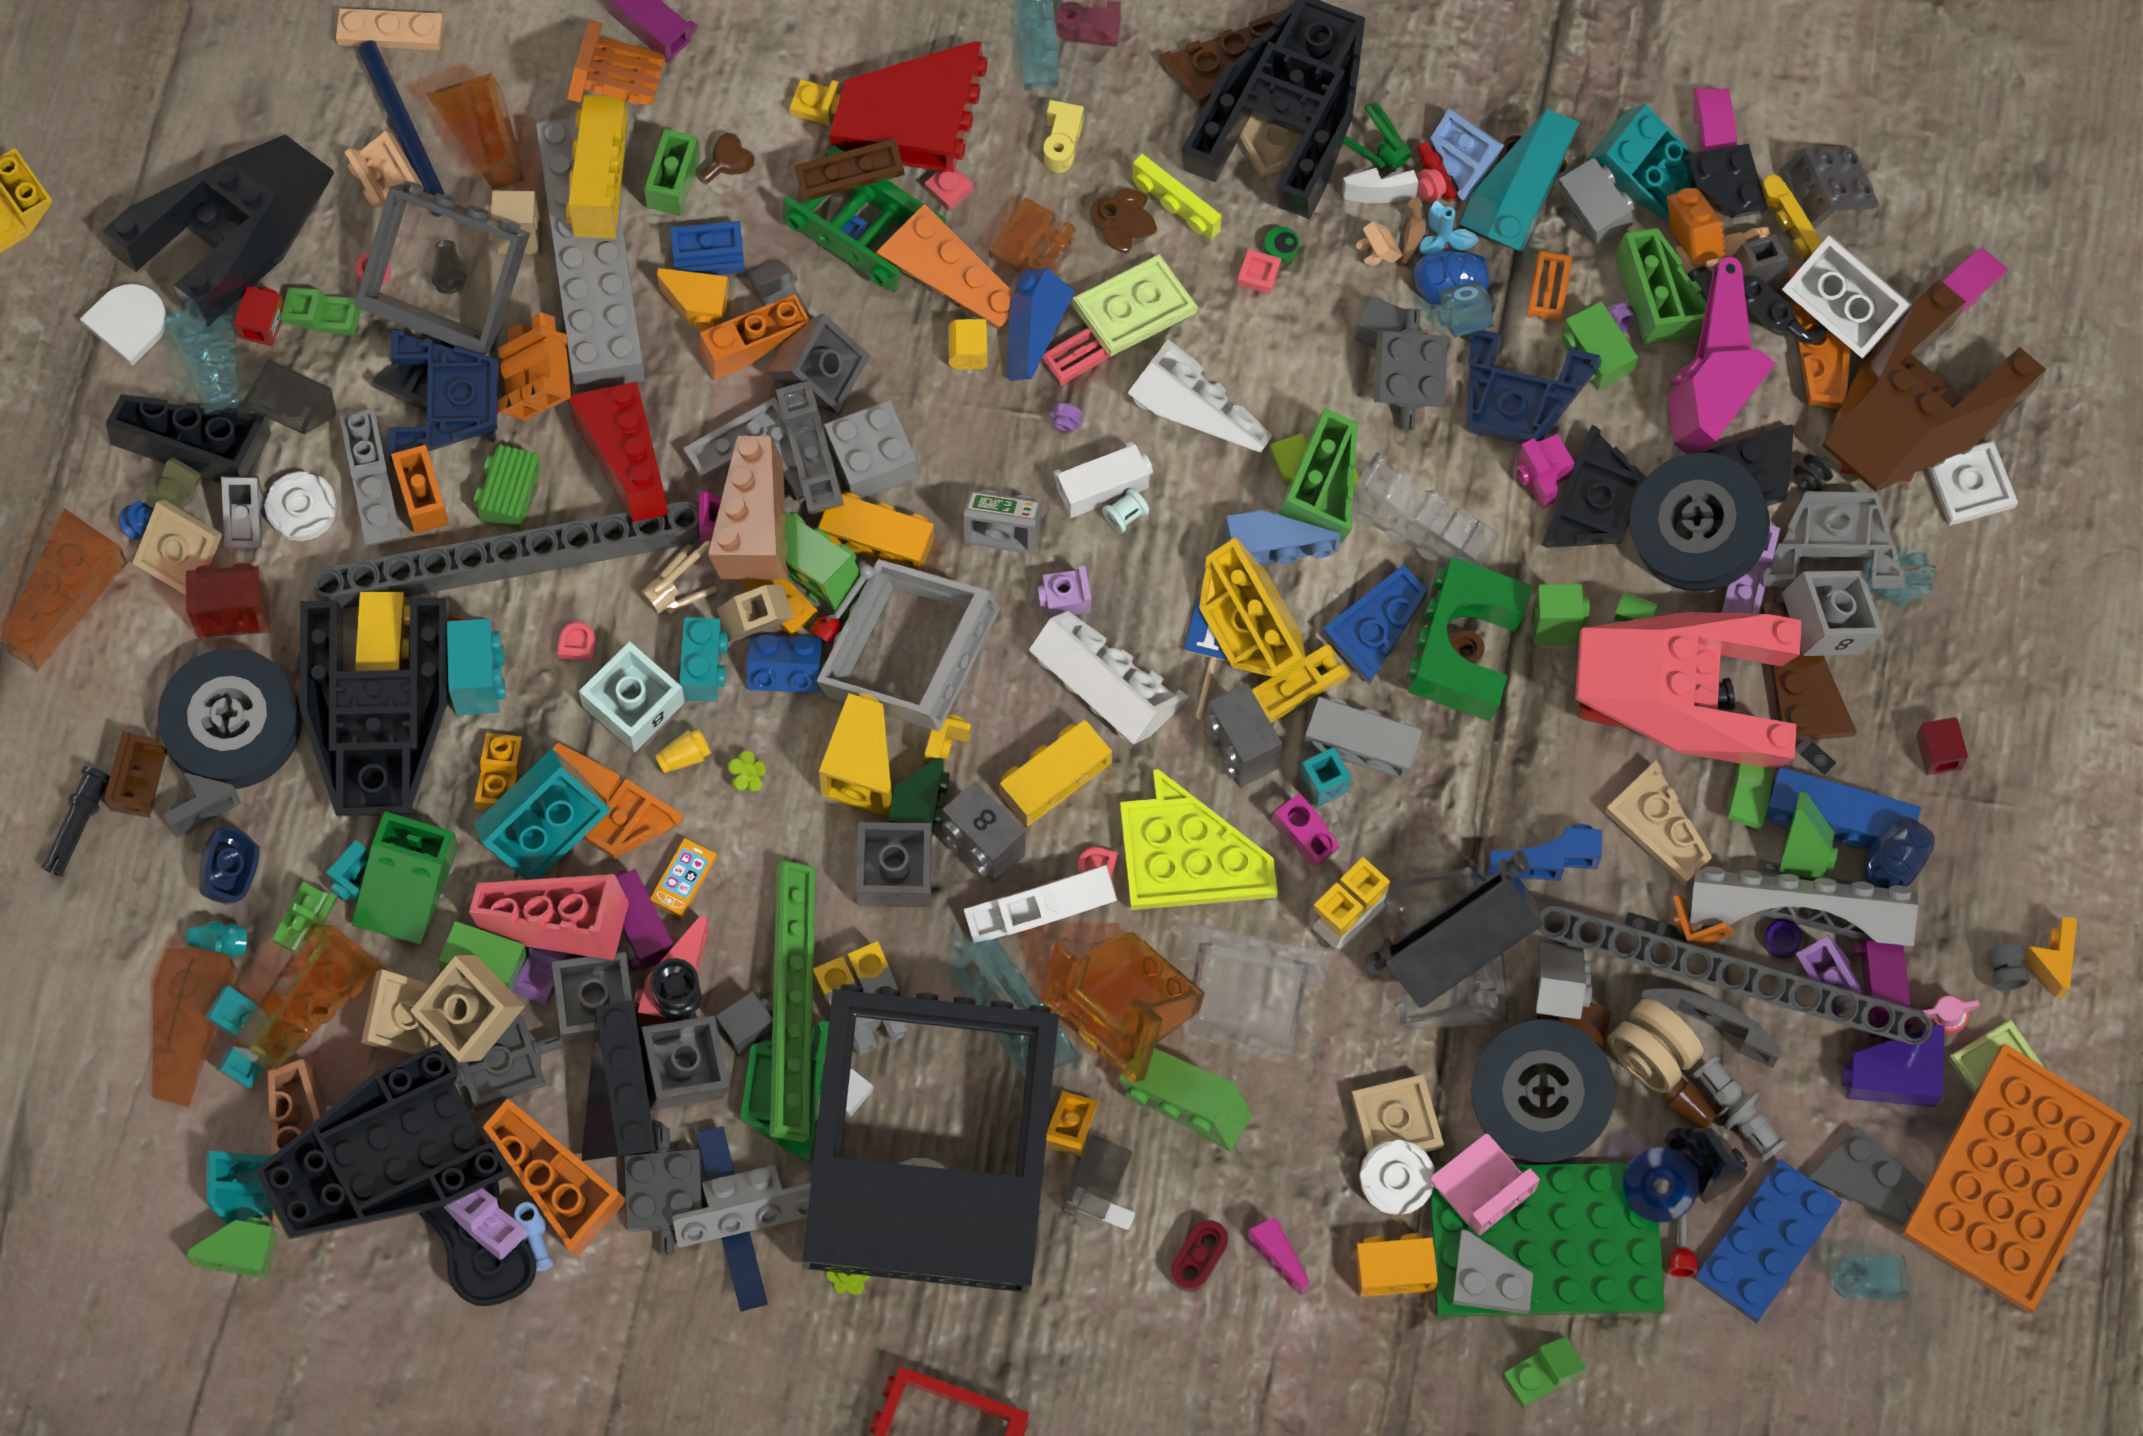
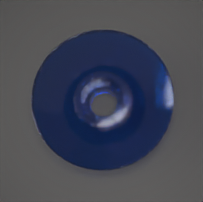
[1623,1147,1699,1223]

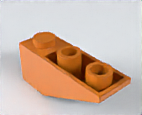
[699,294,810,380]

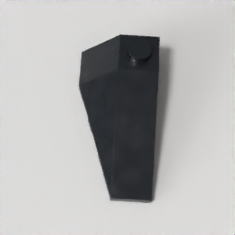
[1664,1128,1747,1204]

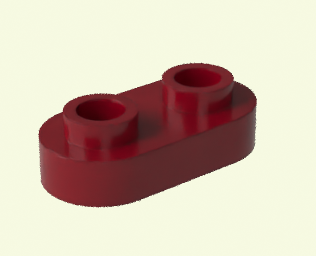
[1171,1220,1228,1292]

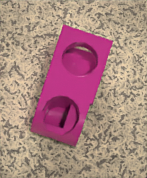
[1270,793,1339,867]

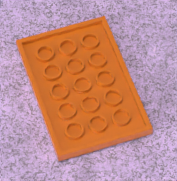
[1900,1043,2132,1313]

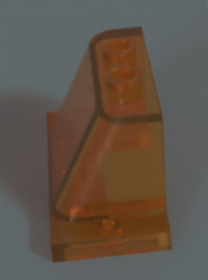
[1039,932,1205,1083]

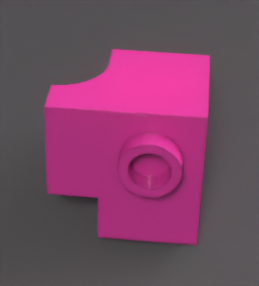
[1515,434,1575,509]

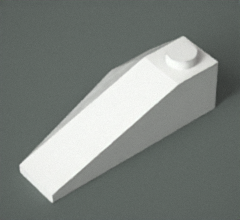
[1128,340,1273,453]

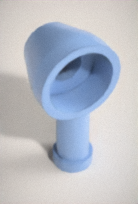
[511,1201,554,1271]

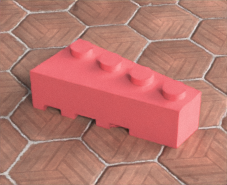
[469,874,629,960]

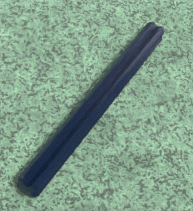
[358,40,445,217]

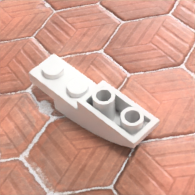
[964,865,1117,945]

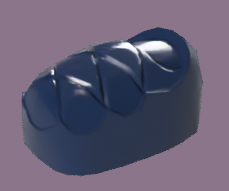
[1864,817,1935,889]
[199,826,260,905]

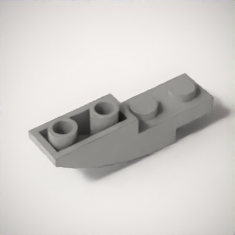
[339,408,401,544]

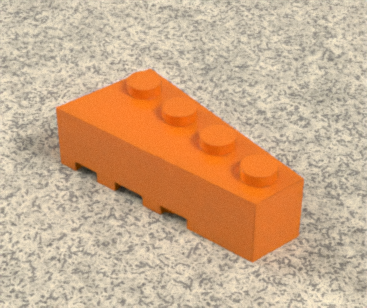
[483,1098,626,1258]

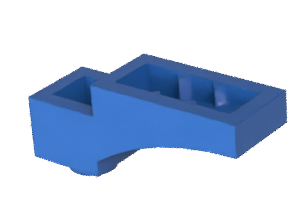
[1487,824,1602,881]

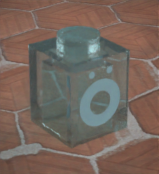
[1436,280,1494,338]

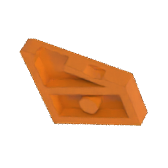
[584,779,685,860]

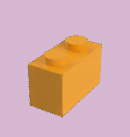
[1355,1234,1438,1297]

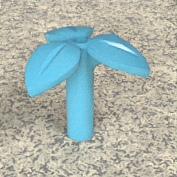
[1419,201,1479,256]

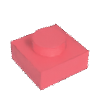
[924,168,974,211]

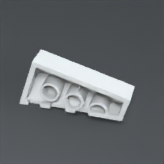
[1029,611,1189,744]

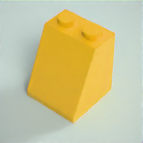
[819,693,892,818]

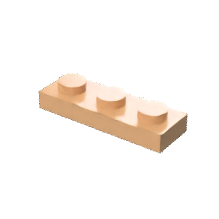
[336,8,444,50]

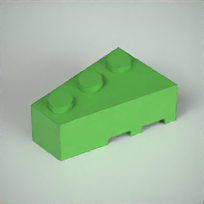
[1614,228,1707,345]
[1277,408,1358,543]
[1119,1042,1252,1152]

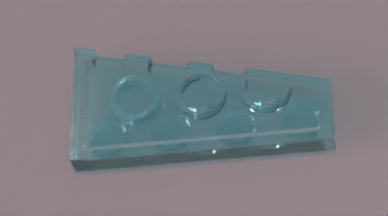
[164,304,240,414]

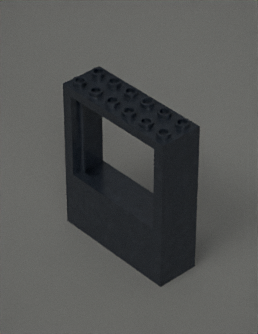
[801,984,1059,1293]

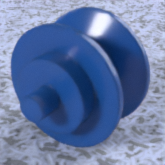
[119,501,154,540]

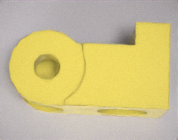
[1043,100,1084,173]

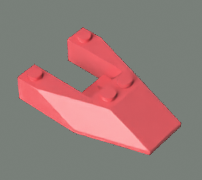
[1575,612,1801,770]

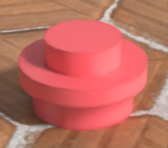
[1416,169,1446,203]

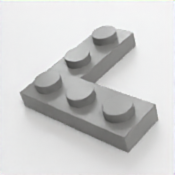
[683,397,805,503]

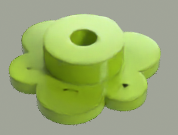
[826,1272,870,1295]

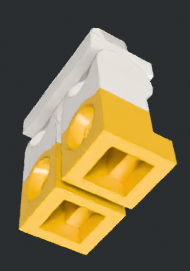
[1313,857,1390,953]

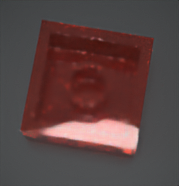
[186,563,270,638]

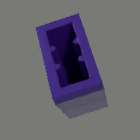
[1841,1025,1945,1107]

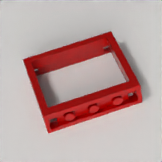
[869,1366,1030,1436]

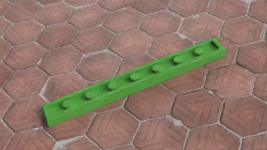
[770,860,816,1143]

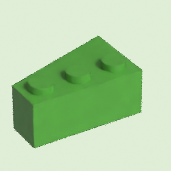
[784,511,864,624]

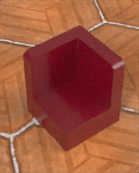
[1916,717,1968,776]

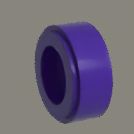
[1763,920,1802,959]

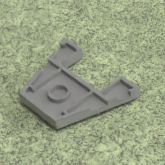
[1763,491,1906,589]

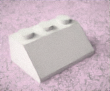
[1782,236,1912,359]

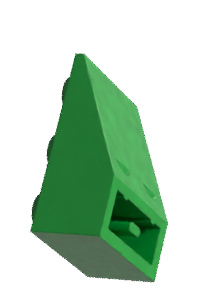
[352,811,459,946]

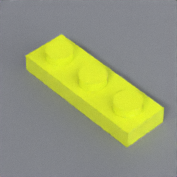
[1132,154,1222,240]

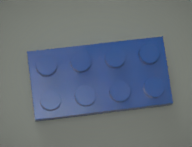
[1694,1159,1843,1323]

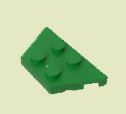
[740,1021,829,1163]

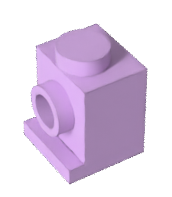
[1037,566,1092,619]

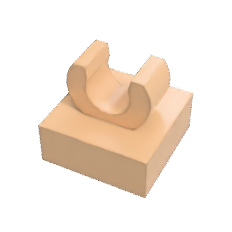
[1356,221,1403,266]

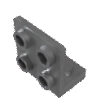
[1779,147,1879,229]

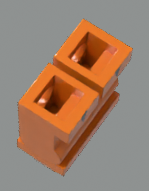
[498,312,571,421]

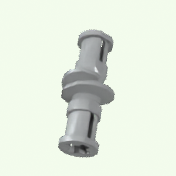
[1692,1055,1789,1163]

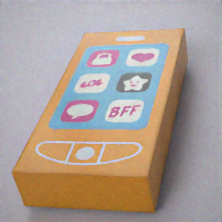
[650,838,718,920]

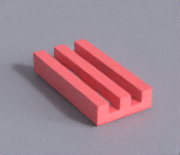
[1041,327,1110,386]

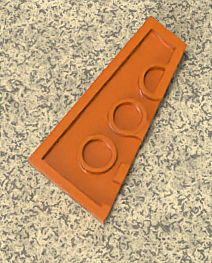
[1789,268,1851,409]

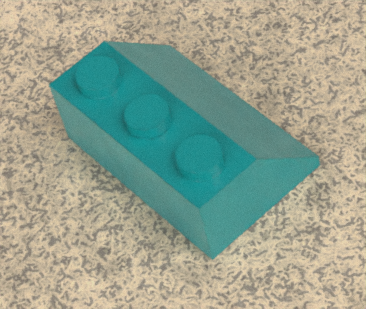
[474,748,611,880]

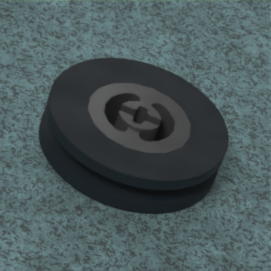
[1629,453,1770,592]
[1471,1019,1615,1162]

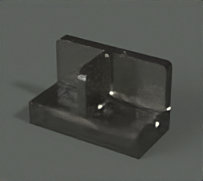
[1062,1134,1132,1219]

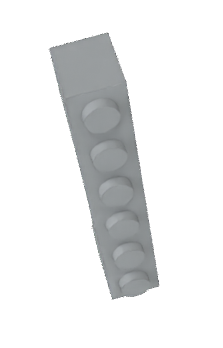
[1690,866,1918,946]

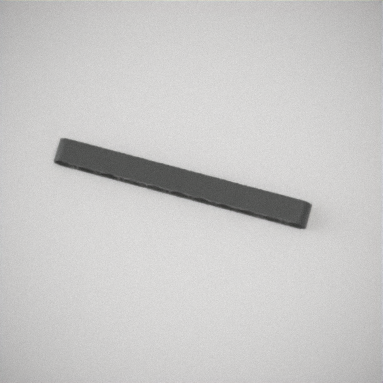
[311,502,700,609]
[1538,905,1933,1045]

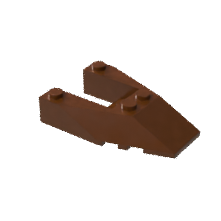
[1822,279,2046,492]

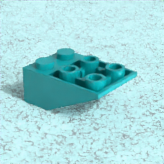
[1586,104,1693,223]

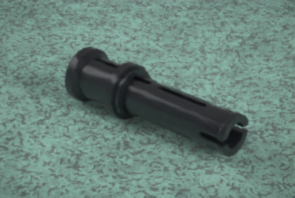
[41,766,110,877]

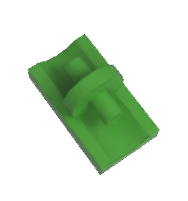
[272,882,337,957]

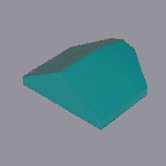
[206,1151,273,1224]

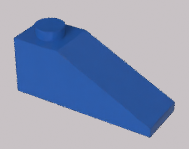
[1006,267,1075,381]

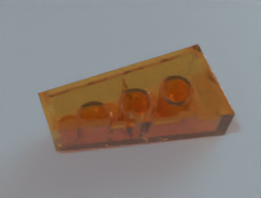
[0,508,128,672]
[230,923,387,1070]

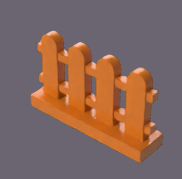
[567,20,665,105]

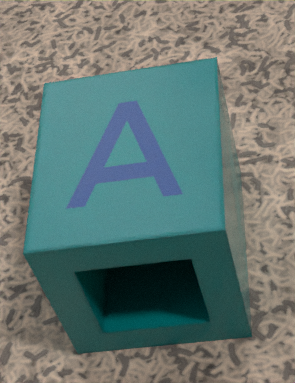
[1299,747,1352,808]

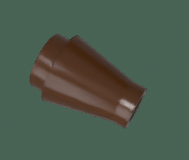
[1661,1077,1717,1128]

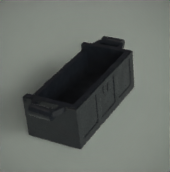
[1366,851,1543,1008]

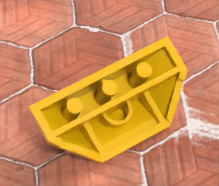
[1199,537,1306,678]

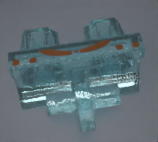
[1866,553,1937,608]

